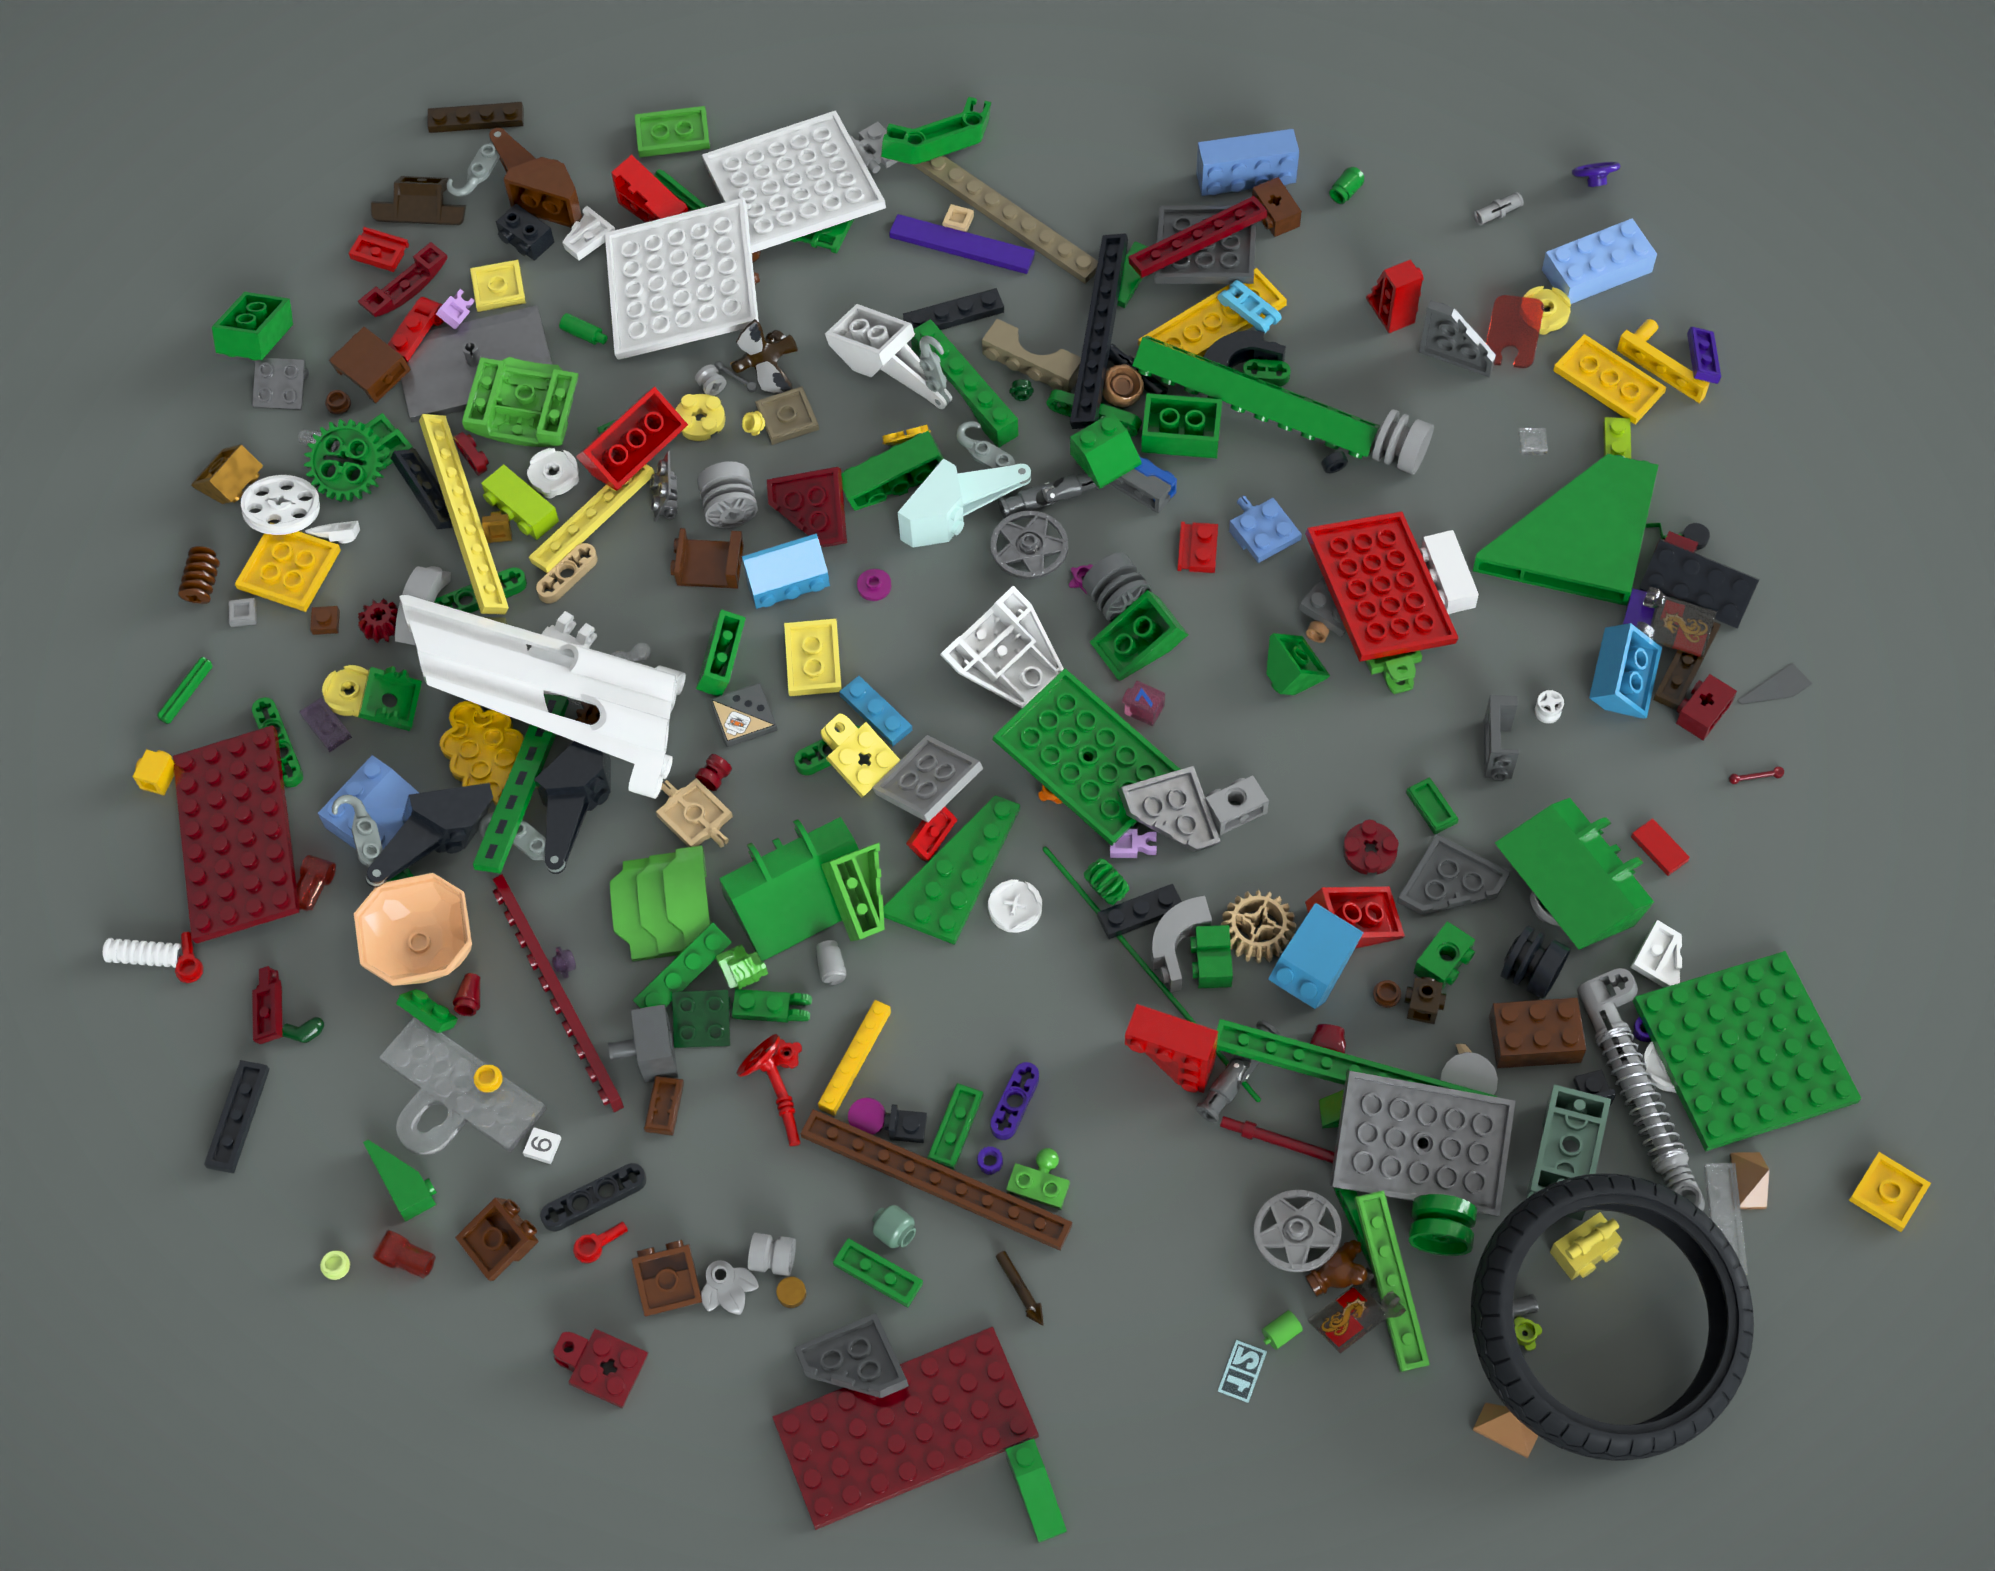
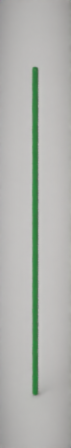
[1043,846,1261,1102]

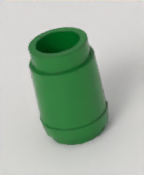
[1329,167,1365,204]

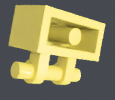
[1550,1212,1622,1280]

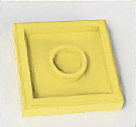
[470,260,526,312]

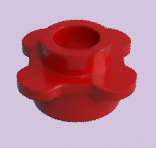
[772,1039,802,1069]

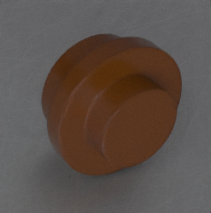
[325,390,351,414]
[1373,980,1401,1008]

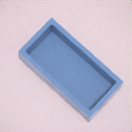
[1196,129,1299,196]

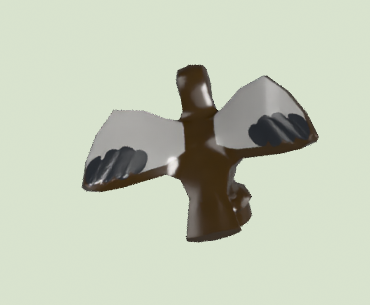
[730,319,798,393]

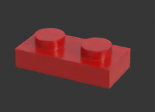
[906,807,958,861]

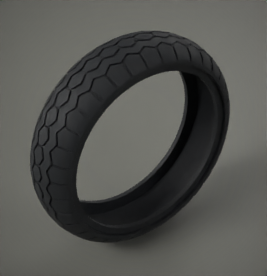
[1471,1173,1754,1461]

